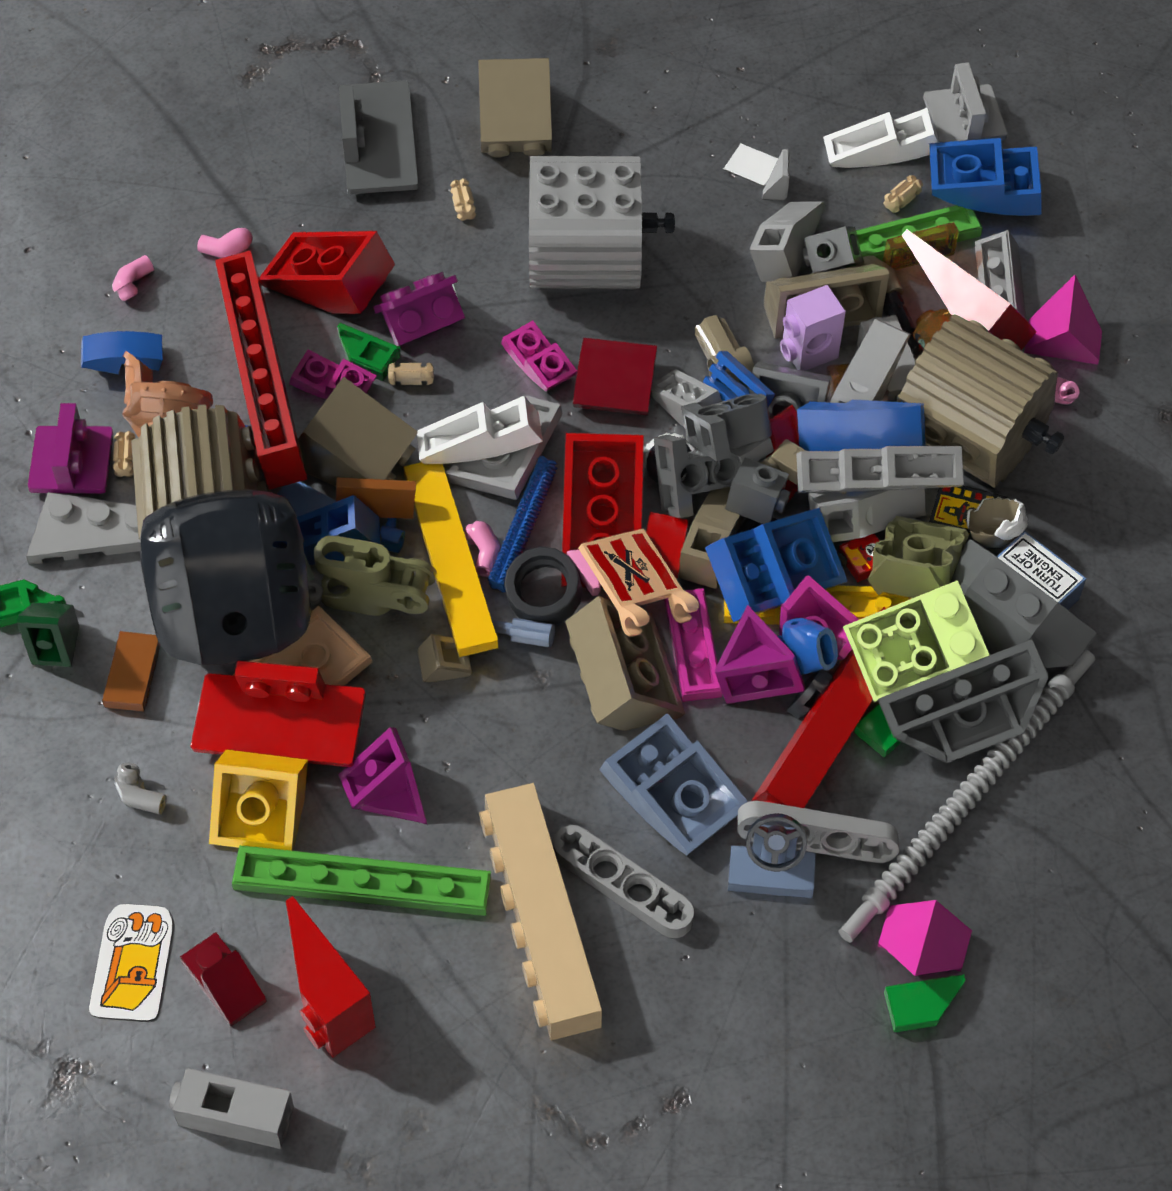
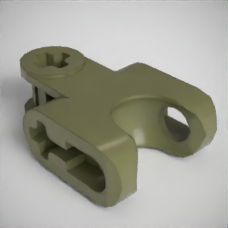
[314,536,437,616]

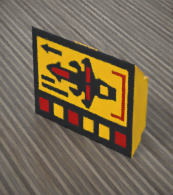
[929,485,1009,534]

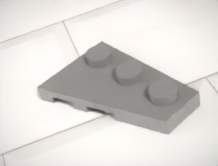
[446,396,562,500]
[26,492,140,565]

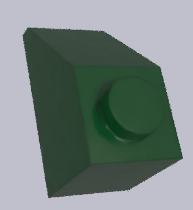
[17,601,80,667]

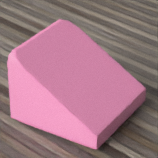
[567,550,601,596]

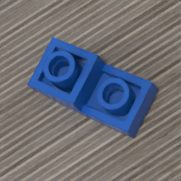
[81,331,163,374]

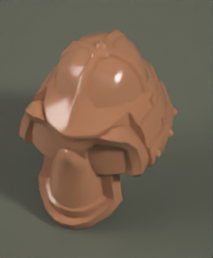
[122,351,213,438]

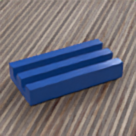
[703,351,775,407]

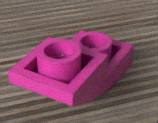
[501,320,577,392]
[289,349,377,400]

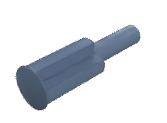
[492,618,556,648]

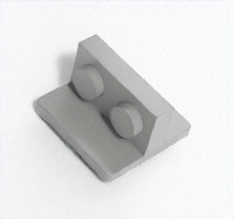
[923,62,1007,142]

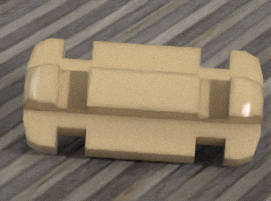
[883,175,923,213]
[450,178,476,221]
[388,362,434,385]
[113,431,135,477]

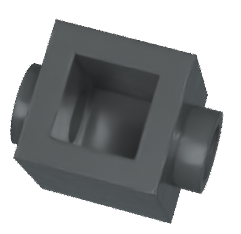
[803,226,863,273]
[725,457,791,524]

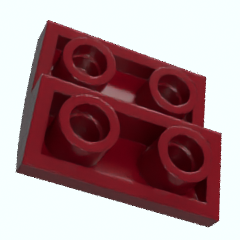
[573,337,657,416]

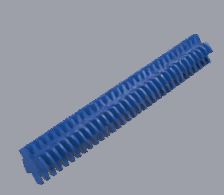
[488,456,558,593]

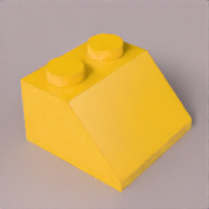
[209,750,308,851]

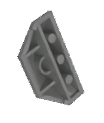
[950,539,1098,668]
[878,639,1048,764]

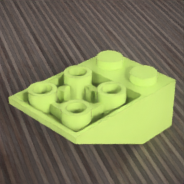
[843,580,990,702]

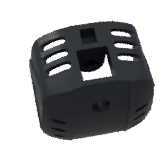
[140,489,311,665]

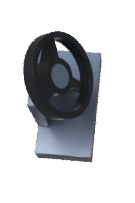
[728,813,816,898]

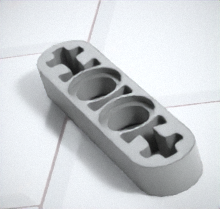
[738,801,899,863]
[553,825,694,938]

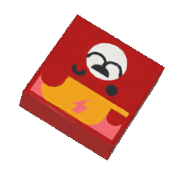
[838,534,879,583]

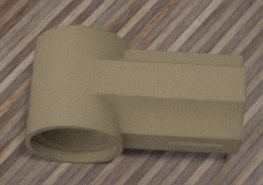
[695,315,754,386]

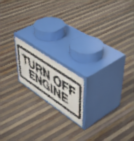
[997,531,1086,610]

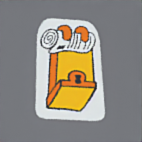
[89,904,172,1021]

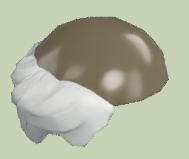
[967,497,1028,548]

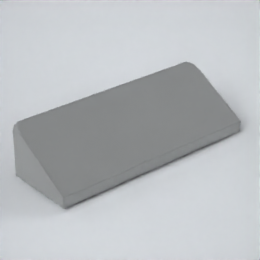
[975,230,1026,319]

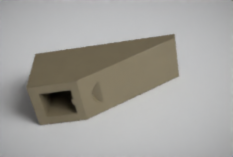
[679,487,744,589]

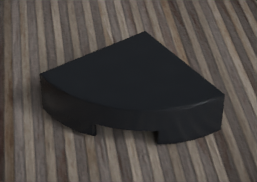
[787,670,833,719]

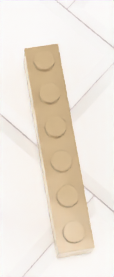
[479,783,602,1040]

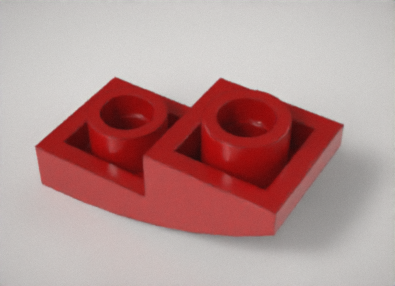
[646,512,688,579]

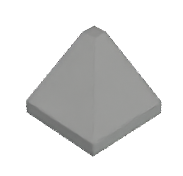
[762,149,790,200]

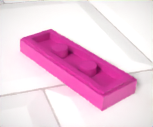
[664,588,723,702]

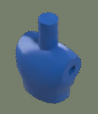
[777,618,838,675]

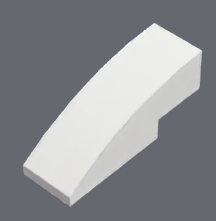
[823,108,940,168]
[417,396,543,464]

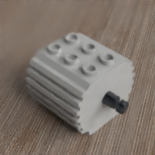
[529,156,675,289]

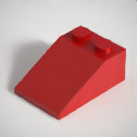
[259,231,395,314]
[286,896,376,1058]

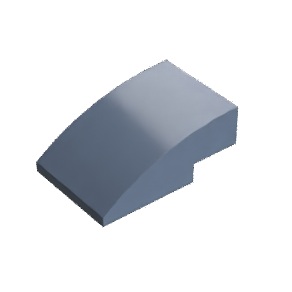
[599,713,748,856]

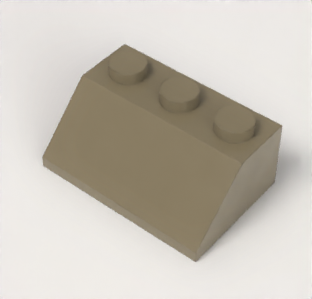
[764,264,889,339]
[565,596,685,731]

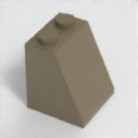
[478,58,552,157]
[298,377,418,487]

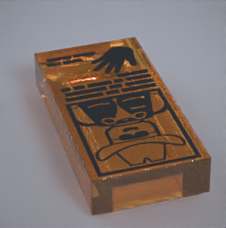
[883,222,959,271]

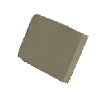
[418,634,472,682]

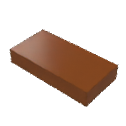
[335,478,416,519]
[102,631,161,712]

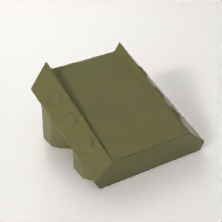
[868,516,969,598]

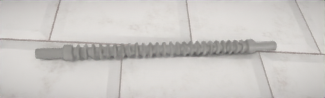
[839,650,1095,942]

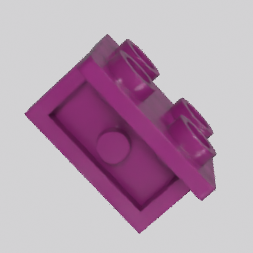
[373,271,465,346]
[28,403,114,494]

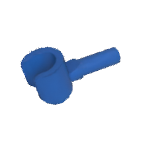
[380,518,405,553]

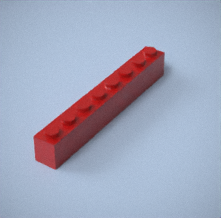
[215,250,307,490]

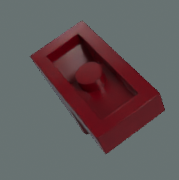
[180,932,267,1027]

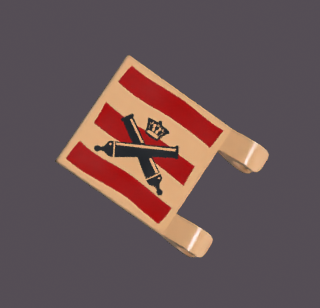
[578,529,699,637]

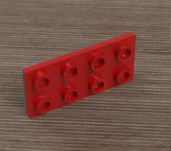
[190,661,366,767]

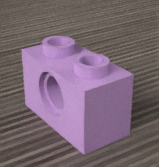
[780,285,846,371]

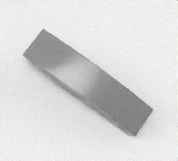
[651,369,774,464]
[796,446,964,493]

